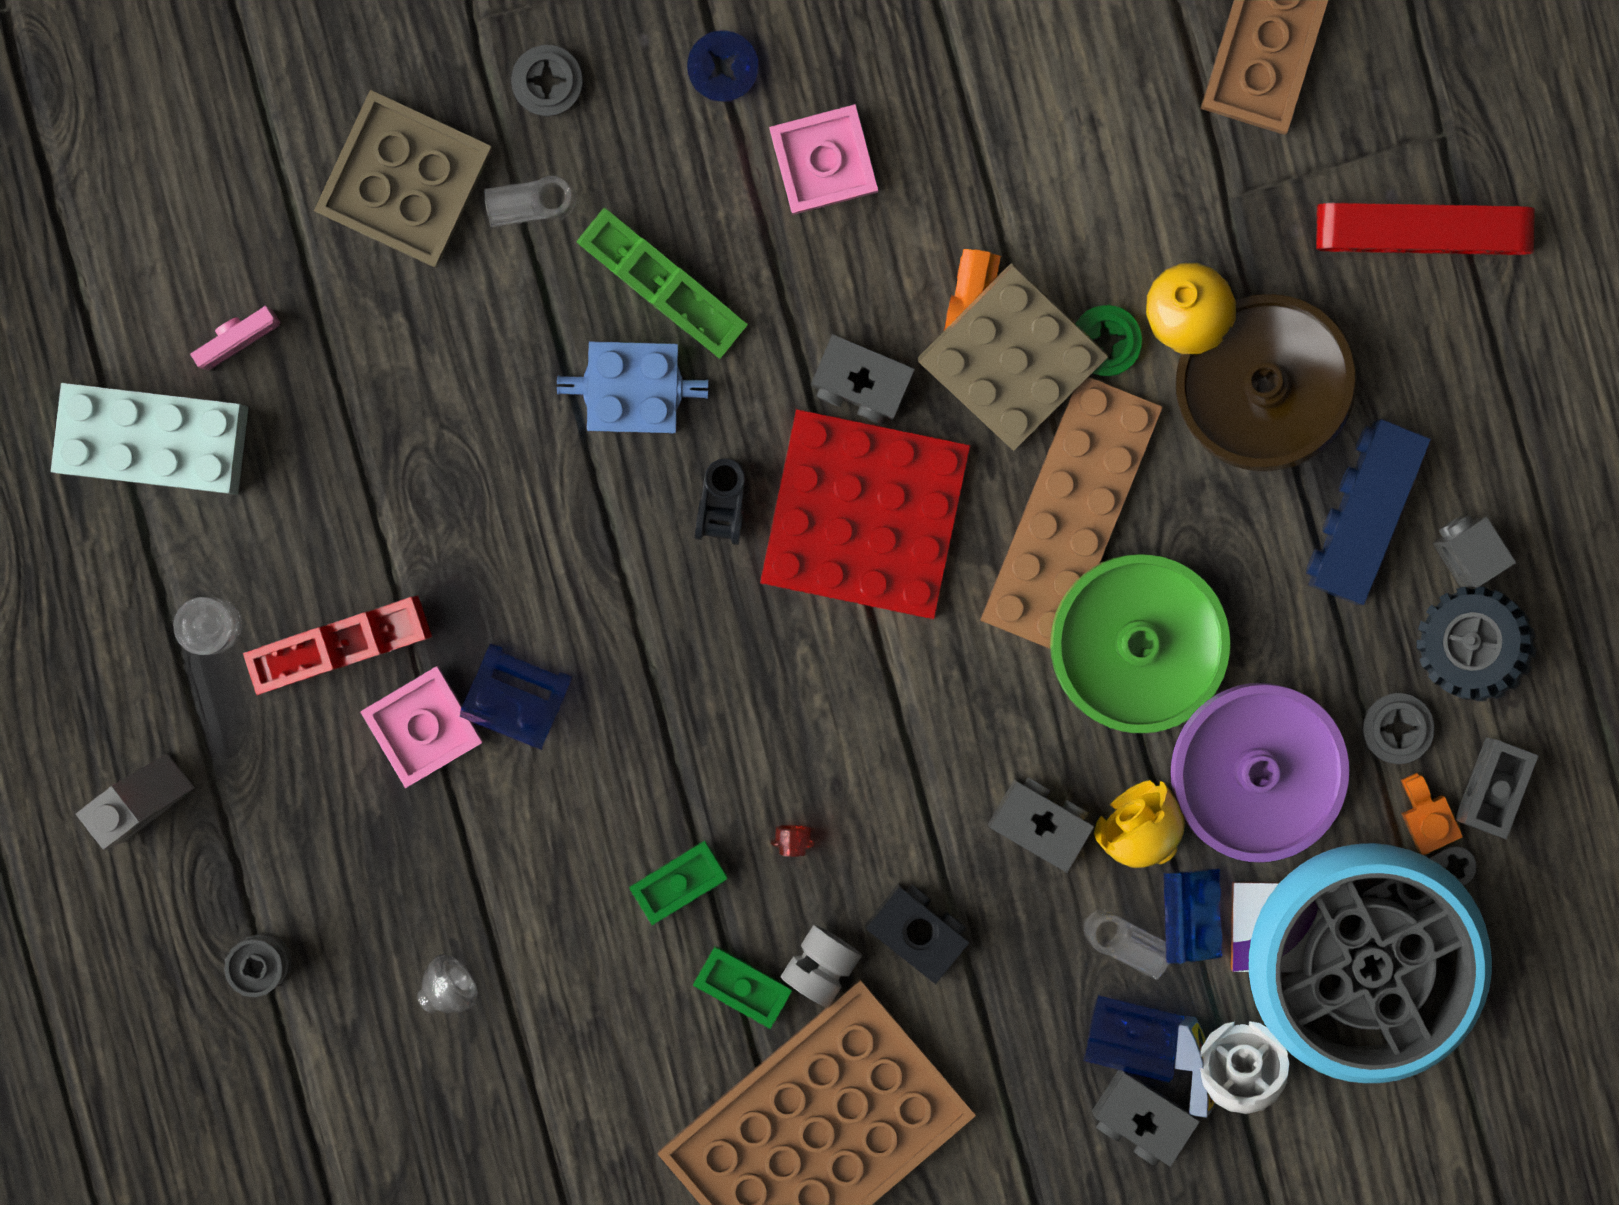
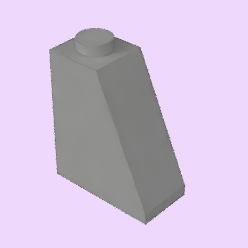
[76,753,195,850]

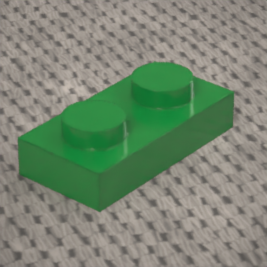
[629,840,728,925]
[693,945,792,1029]

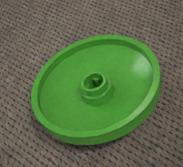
[1050,554,1230,733]

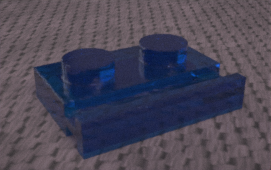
[1164,868,1223,964]
[1083,995,1185,1082]

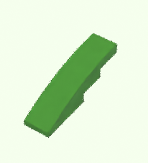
[576,208,748,359]

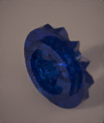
[687,30,758,102]

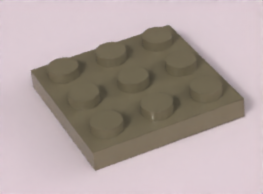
[314,90,493,269]
[918,263,1108,451]

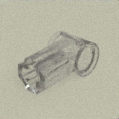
[485,176,577,228]
[1084,909,1175,980]

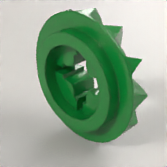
[1076,305,1142,376]

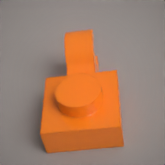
[1401,773,1463,855]

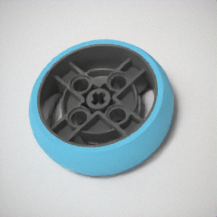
[1249,843,1492,1083]

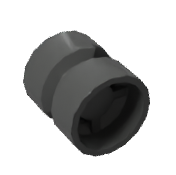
[224,933,292,997]

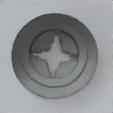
[511,45,583,117]
[1362,693,1434,764]

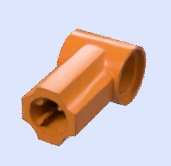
[944,249,1001,330]

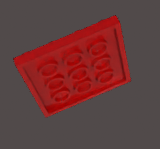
[760,409,970,619]

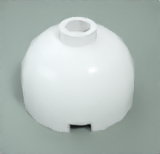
[1200,1021,1289,1114]

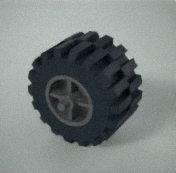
[1417,586,1536,702]

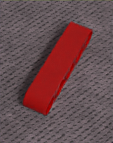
[1316,203,1535,255]

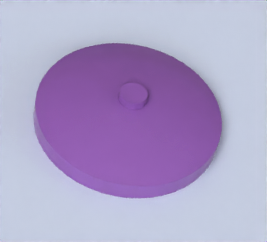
[1171,683,1349,862]

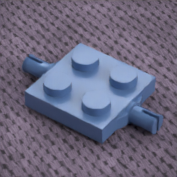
[557,341,709,433]

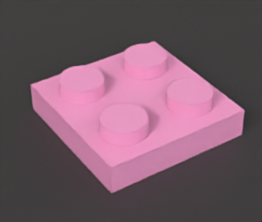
[769,104,878,215]
[360,666,483,788]

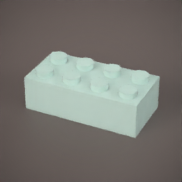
[51,383,248,495]

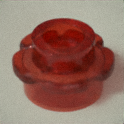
[771,825,815,857]

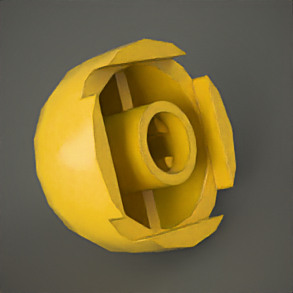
[1146,263,1236,354]
[1094,780,1186,868]

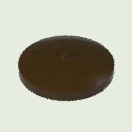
[1176,294,1357,471]

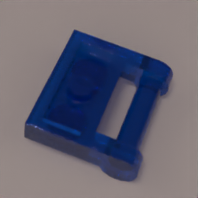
[459,643,573,750]

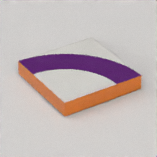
[1231,882,1322,972]

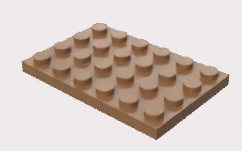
[657,979,976,1205]

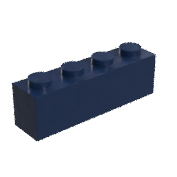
[1306,419,1431,605]

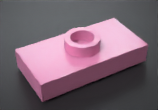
[190,306,281,371]

